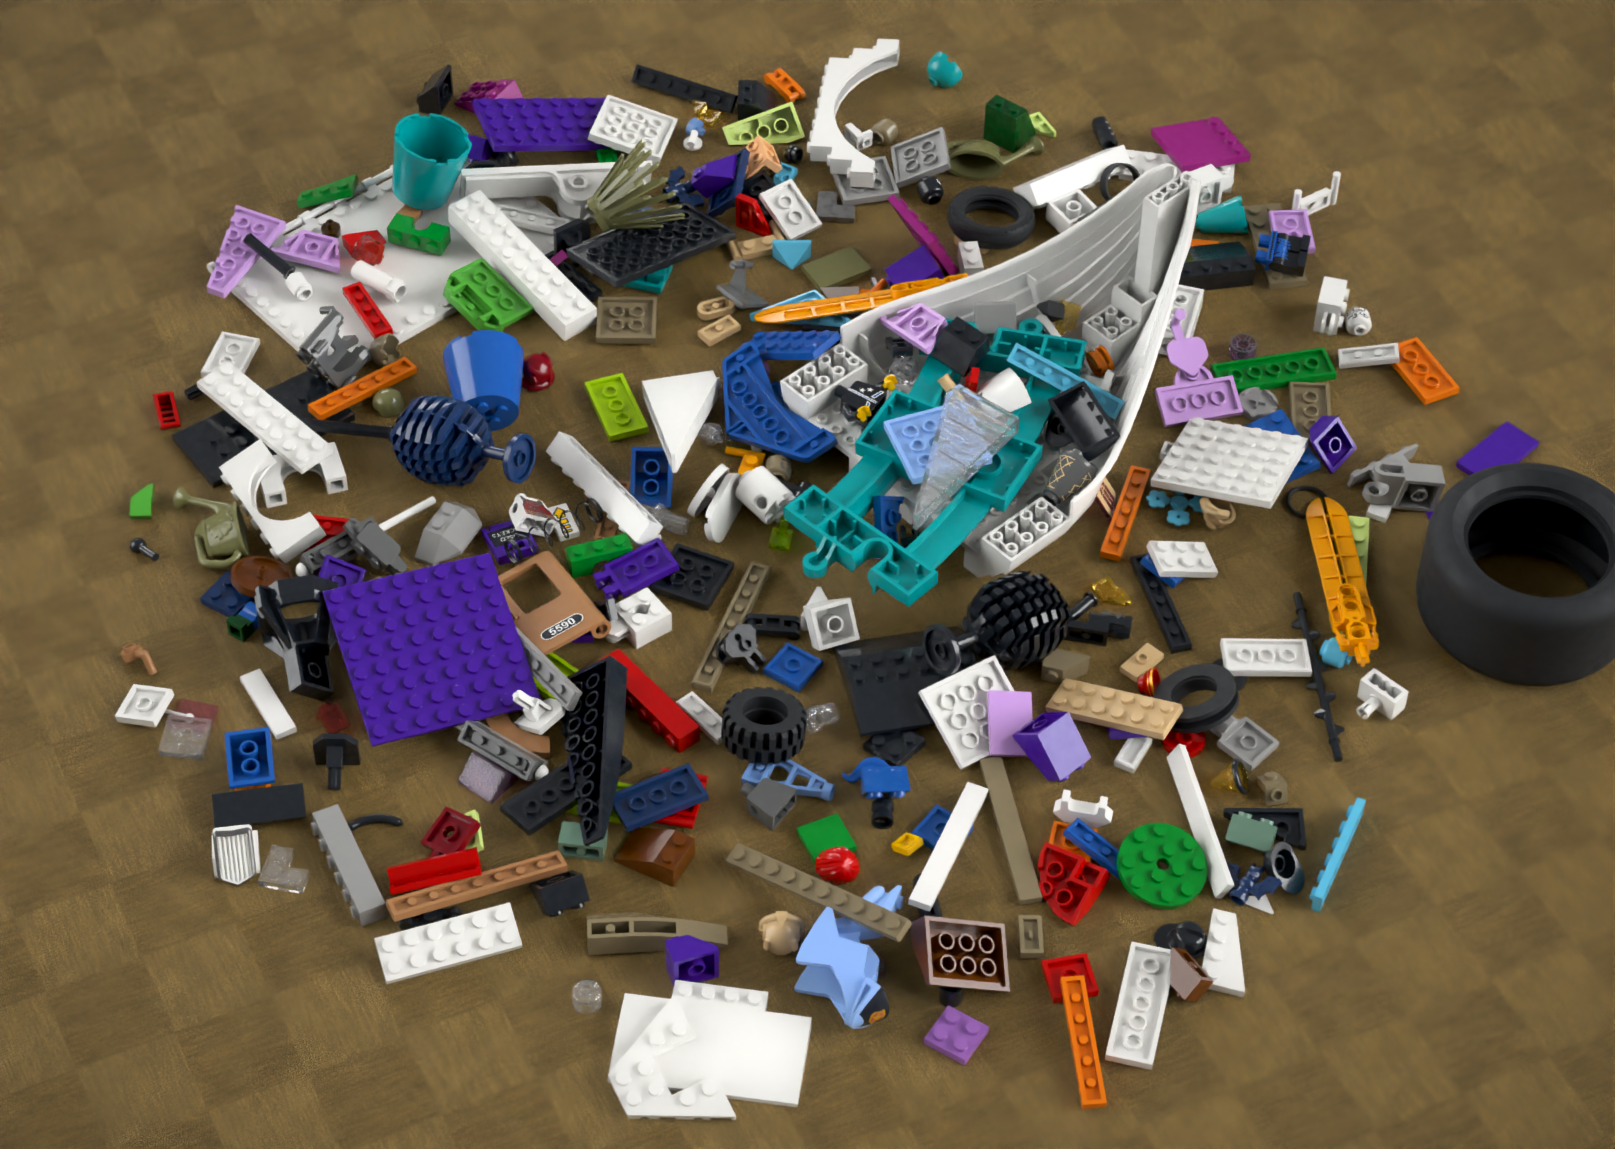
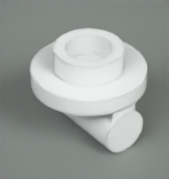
[683,130,702,151]

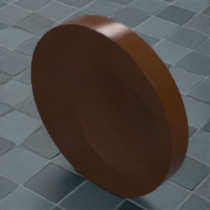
[230,556,293,598]

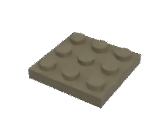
[596,297,657,344]

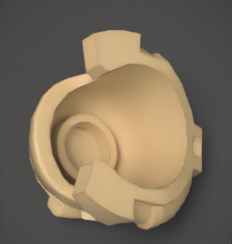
[1199,496,1236,530]
[759,911,804,955]

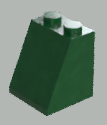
[983,95,1035,153]

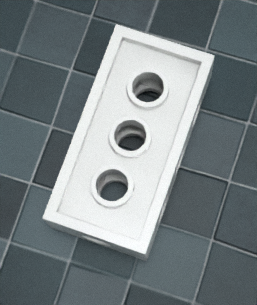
[1158,284,1204,355]

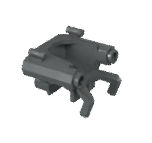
[296,306,370,391]

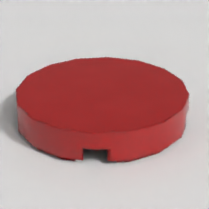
[1161,730,1206,758]

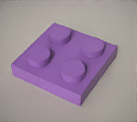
[924,1005,989,1066]

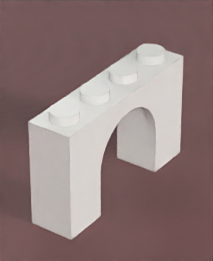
[259,442,348,508]

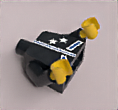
[834,374,898,428]

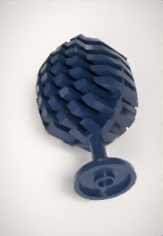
[390,395,536,486]

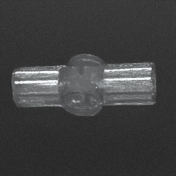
[640,503,690,535]

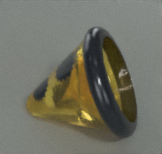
[1211,758,1249,795]

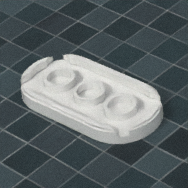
[704,473,743,543]

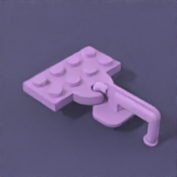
[1155,309,1243,428]

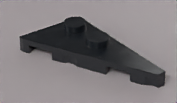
[1223,808,1306,850]

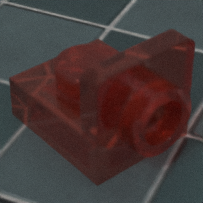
[315,702,350,734]

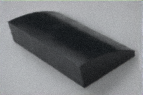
[1048,381,1120,462]

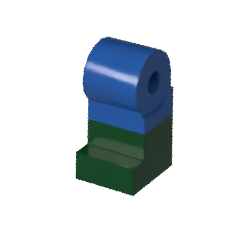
[226,602,259,642]

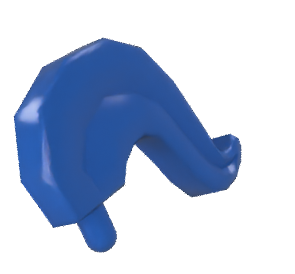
[842,757,889,783]

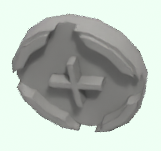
[1239,387,1278,420]

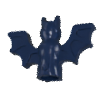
[663,166,705,207]
[1226,862,1282,906]

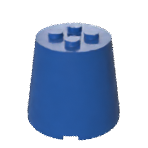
[443,330,524,431]

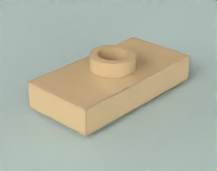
[697,314,741,347]
[1120,643,1164,682]

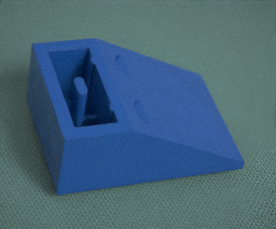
[860,766,910,799]

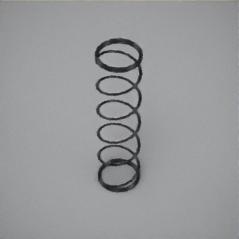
[504,498,604,564]

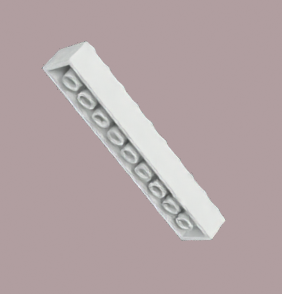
[448,190,597,341]

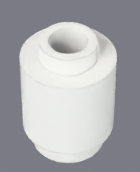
[286,272,313,301]

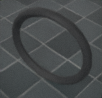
[1286,486,1328,519]

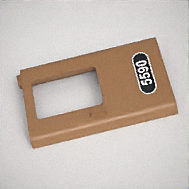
[498,551,611,656]

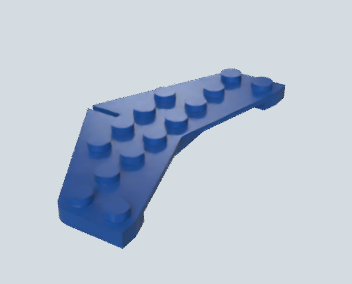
[722,340,838,463]

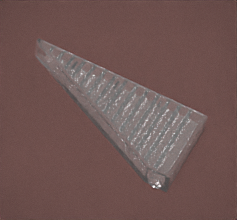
[913,384,1019,530]

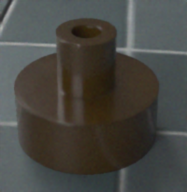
[321,219,341,238]

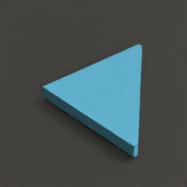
[749,289,851,327]

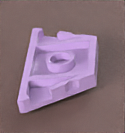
[271,230,341,273]
[879,303,947,355]

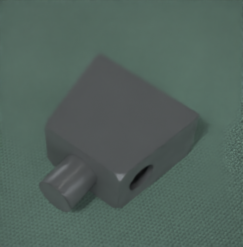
[740,778,797,831]

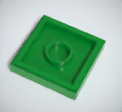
[796,813,857,866]

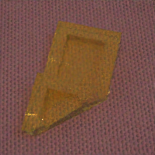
[692,100,723,128]
[1055,300,1082,337]

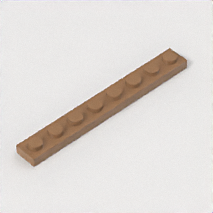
[386,850,568,922]

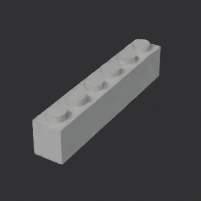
[310,804,387,927]

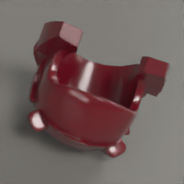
[521,352,555,392]

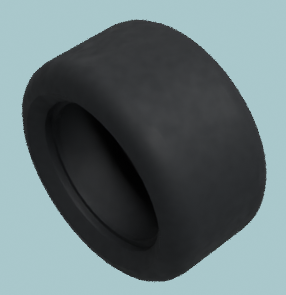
[1416,462,1615,686]

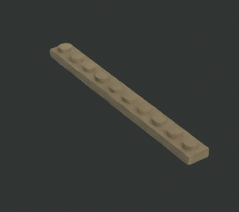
[725,843,912,942]

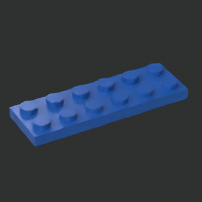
[740,330,841,360]

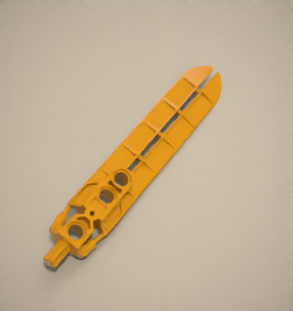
[754,273,968,323]
[1306,497,1379,667]

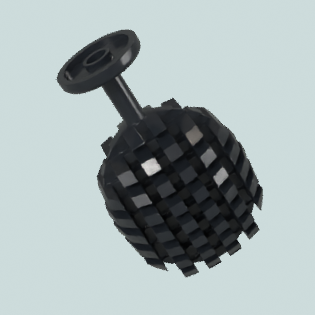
[922,571,1073,676]

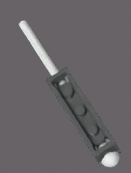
[296,496,436,576]
[454,720,549,781]

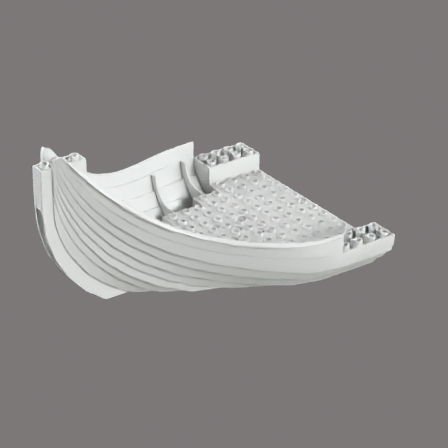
[780,163,1201,578]

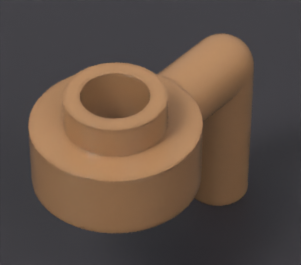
[120,643,157,675]

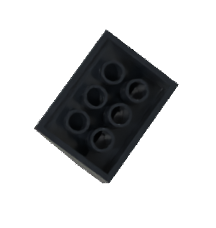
[1178,241,1256,291]

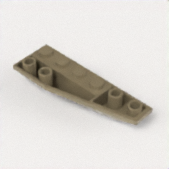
[587,912,728,955]

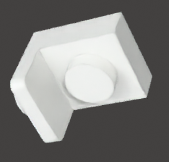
[844,123,873,151]

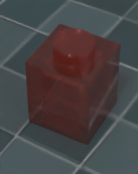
[351,234,385,266]

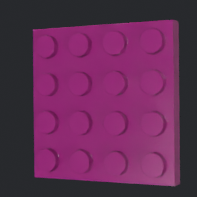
[887,194,960,276]

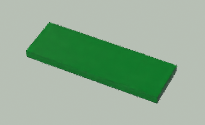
[1210,347,1337,394]

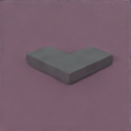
[816,191,855,223]

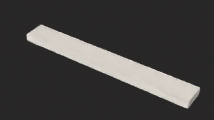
[1166,744,1234,899]
[908,782,989,912]

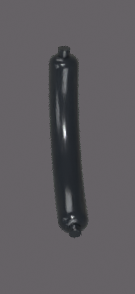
[348,814,403,831]

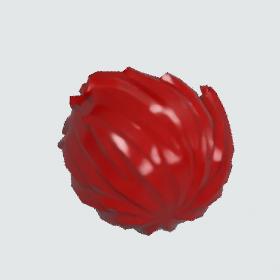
[815,846,860,885]

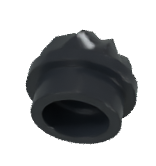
[784,145,803,164]

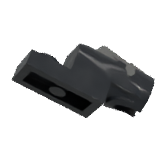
[1064,611,1133,646]

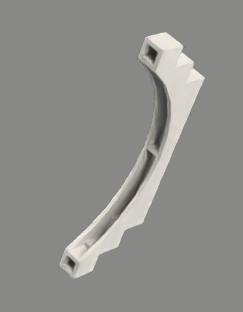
[807,39,900,188]

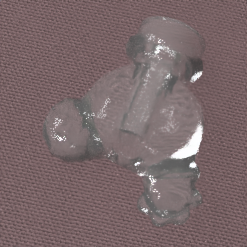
[696,423,731,445]

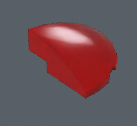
[1038,842,1111,927]

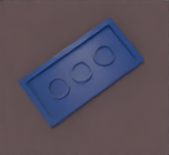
[1246,409,1321,484]

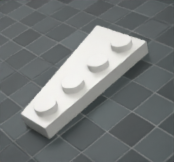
[1201,908,1245,998]

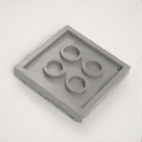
[890,127,951,189]
[832,156,899,205]

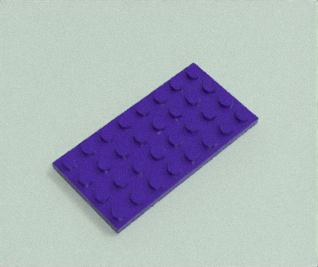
[472,97,611,152]

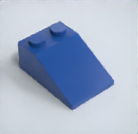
[630,447,674,508]
[224,727,275,789]

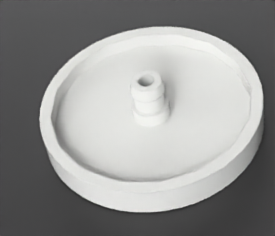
[687,464,730,518]

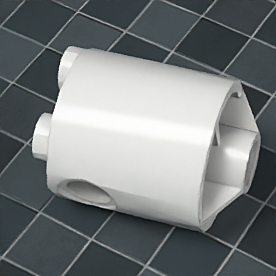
[735,466,796,525]

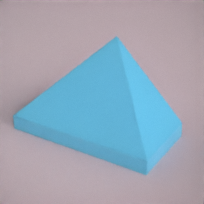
[772,240,811,270]

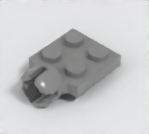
[1210,715,1280,772]

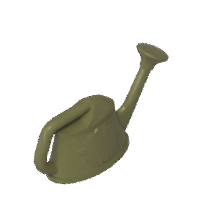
[947,136,1044,180]
[173,487,250,569]

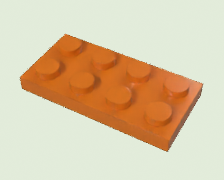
[1391,337,1460,405]

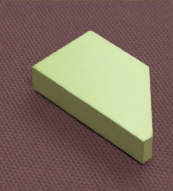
[1029,112,1056,137]

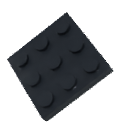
[650,543,734,611]

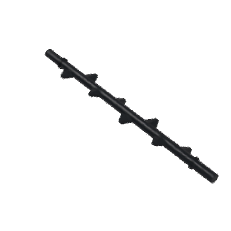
[1291,592,1345,762]

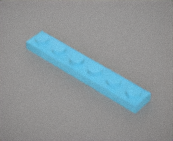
[1006,342,1125,419]
[1309,797,1366,912]

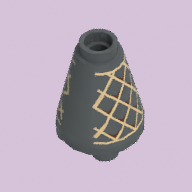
[1042,448,1098,506]

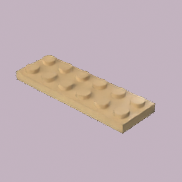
[1046,678,1183,740]

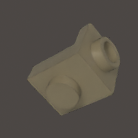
[1257,772,1288,806]

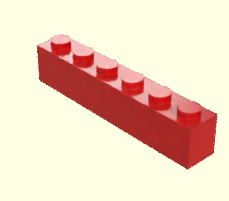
[599,648,700,753]

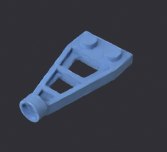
[741,759,836,802]

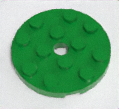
[1116,823,1208,910]

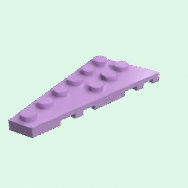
[207,205,286,299]

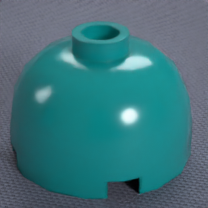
[927,51,963,88]

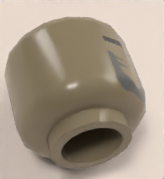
[765,455,792,482]

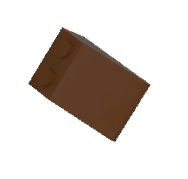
[614,827,696,887]

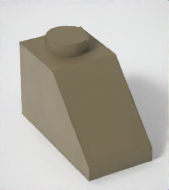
[1041,649,1090,684]

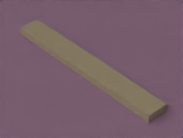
[691,562,771,693]
[979,756,1042,905]

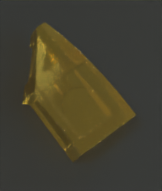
[1090,576,1132,606]

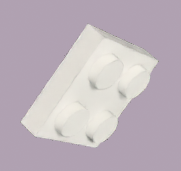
[115,684,174,727]

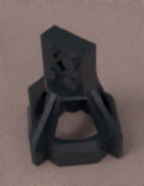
[254,574,339,701]

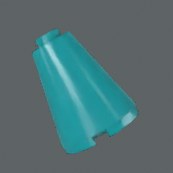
[1195,196,1248,234]

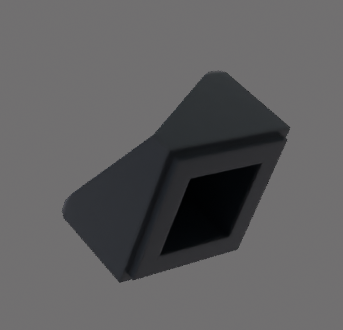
[1037,300,1065,322]

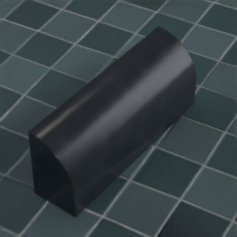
[212,783,306,828]

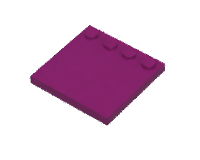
[1151,117,1251,173]

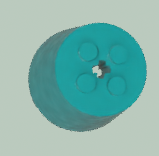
[392,113,472,210]

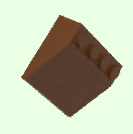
[911,916,1010,993]

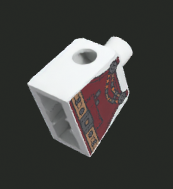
[509,493,557,537]

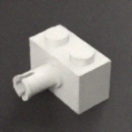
[1356,668,1409,720]

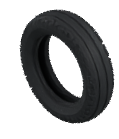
[947,186,1035,250]

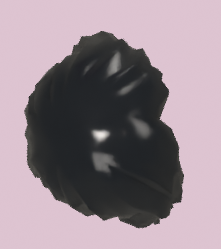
[491,150,519,167]

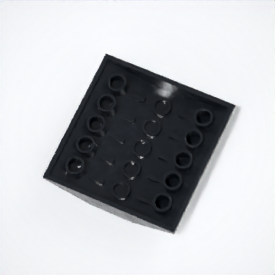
[832,626,977,737]

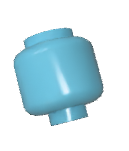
[1319,637,1353,669]

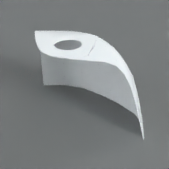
[975,368,1032,425]

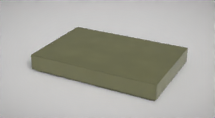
[802,246,871,293]

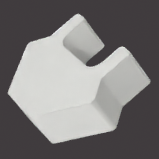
[1053,790,1113,829]

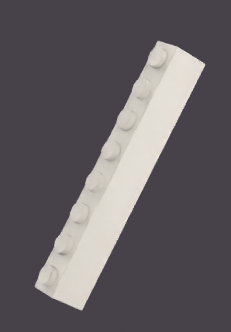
[546,431,663,546]

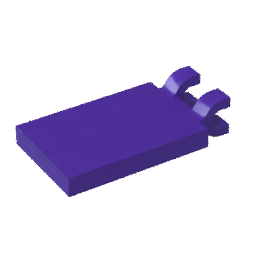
[593,537,680,601]

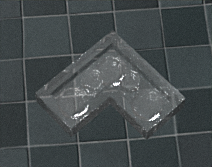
[258,845,310,894]

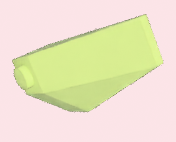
[722,101,805,145]

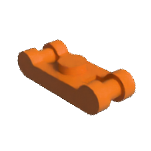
[763,68,806,103]

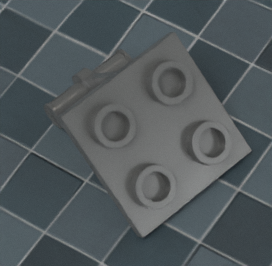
[716,259,769,309]

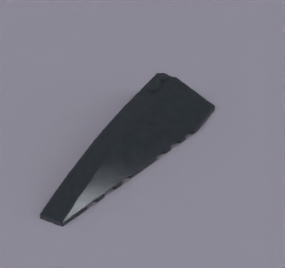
[559,656,627,846]

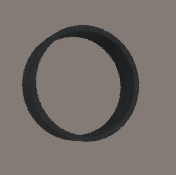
[1100,163,1140,201]

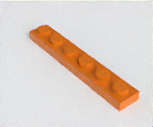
[308,357,417,420]
[1100,465,1151,562]
[1060,975,1107,1109]

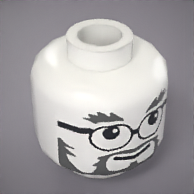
[1345,307,1372,336]

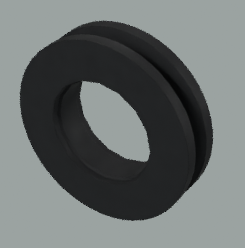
[1153,664,1240,733]

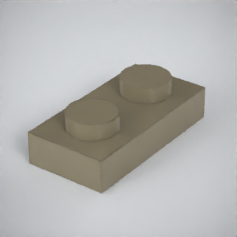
[1018,915,1044,958]

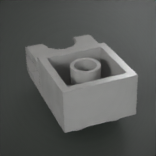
[1362,461,1446,512]

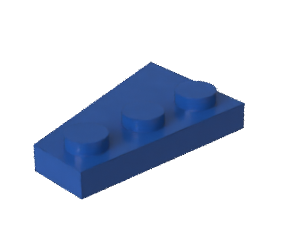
[873,496,904,559]

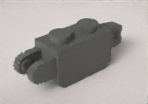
[343,517,407,575]

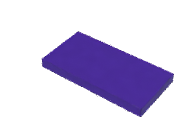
[1456,421,1539,476]

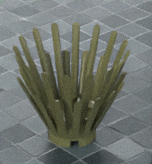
[586,139,685,233]

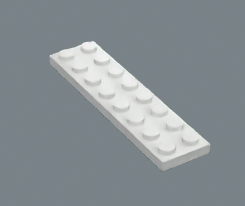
[197,361,334,474]

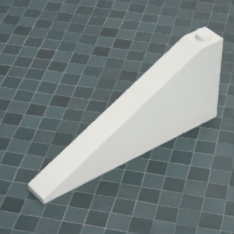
[642,370,721,473]

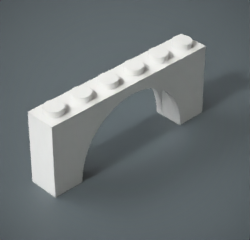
[219,439,326,564]

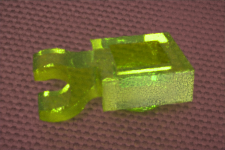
[769,517,793,551]

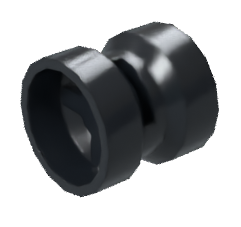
[871,798,894,829]

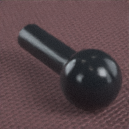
[130,538,159,561]

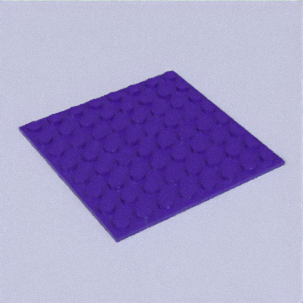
[322,553,541,747]

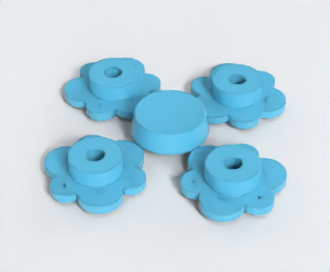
[1146,490,1203,527]

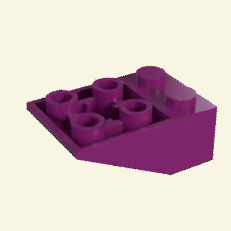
[454,79,524,114]

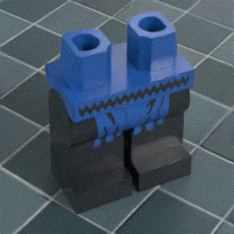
[1255,230,1311,277]

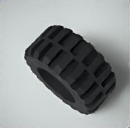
[721,686,807,765]

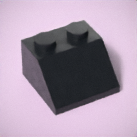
[416,65,454,115]
[737,80,776,121]
[932,316,990,377]
[529,870,590,917]

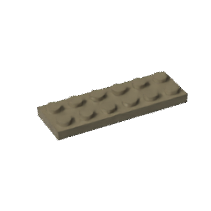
[1244,203,1308,289]

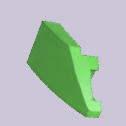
[130,484,154,519]

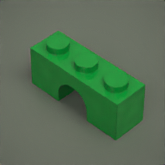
[387,213,451,256]
[565,533,633,579]

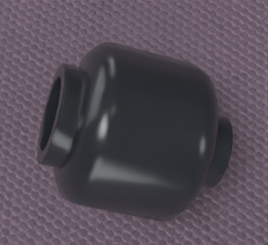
[916,176,944,205]

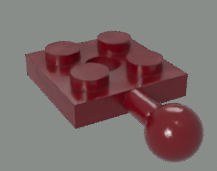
[420,806,481,858]

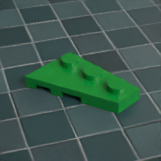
[297,174,359,208]

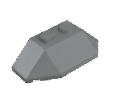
[415,501,482,566]

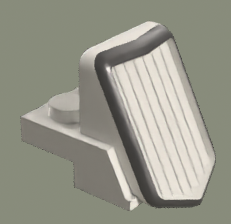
[212,824,261,886]

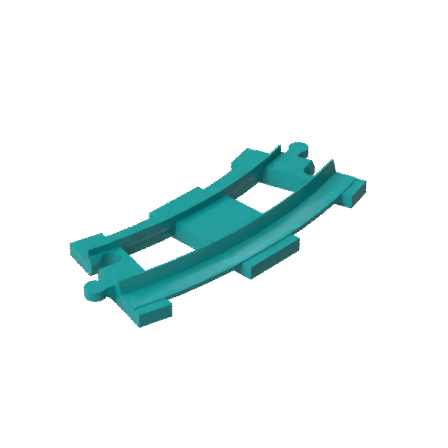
[784,318,1087,607]

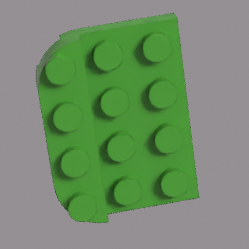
[443,258,534,332]

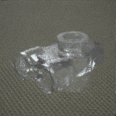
[806,702,840,734]

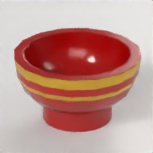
[1138,668,1161,698]

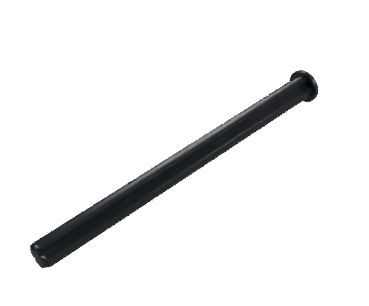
[231,416,394,441]

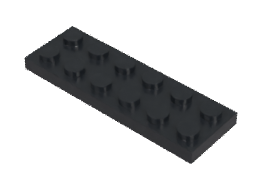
[500,755,632,836]

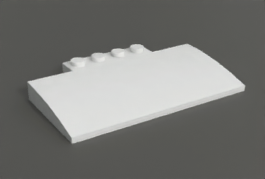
[608,980,812,1107]

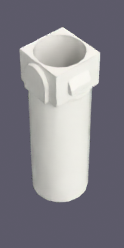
[351,260,407,303]

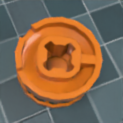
[1086,345,1114,378]

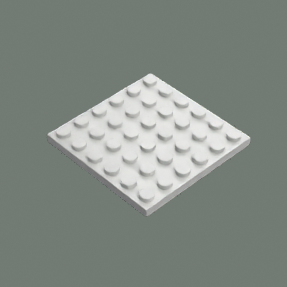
[1151,417,1308,509]

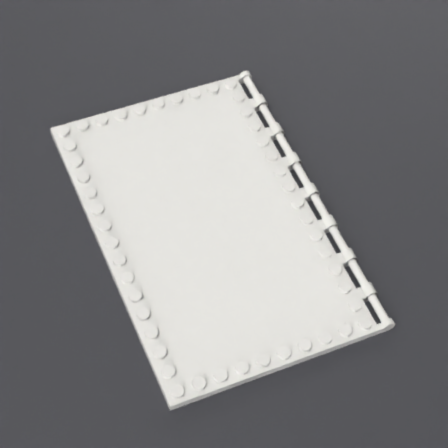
[207,158,559,379]

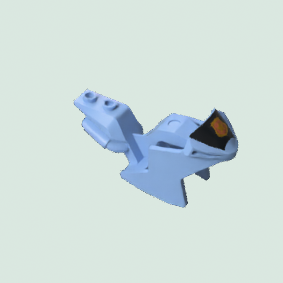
[794,885,904,1029]

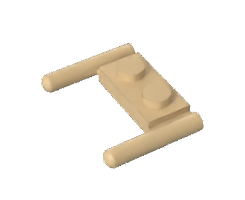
[726,220,785,261]

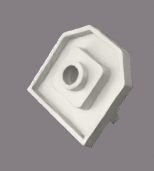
[512,690,566,735]

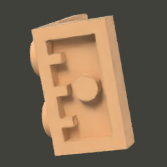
[744,135,782,180]

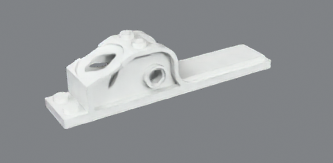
[459,160,653,224]

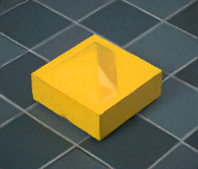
[891,832,924,856]

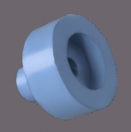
[686,118,706,136]

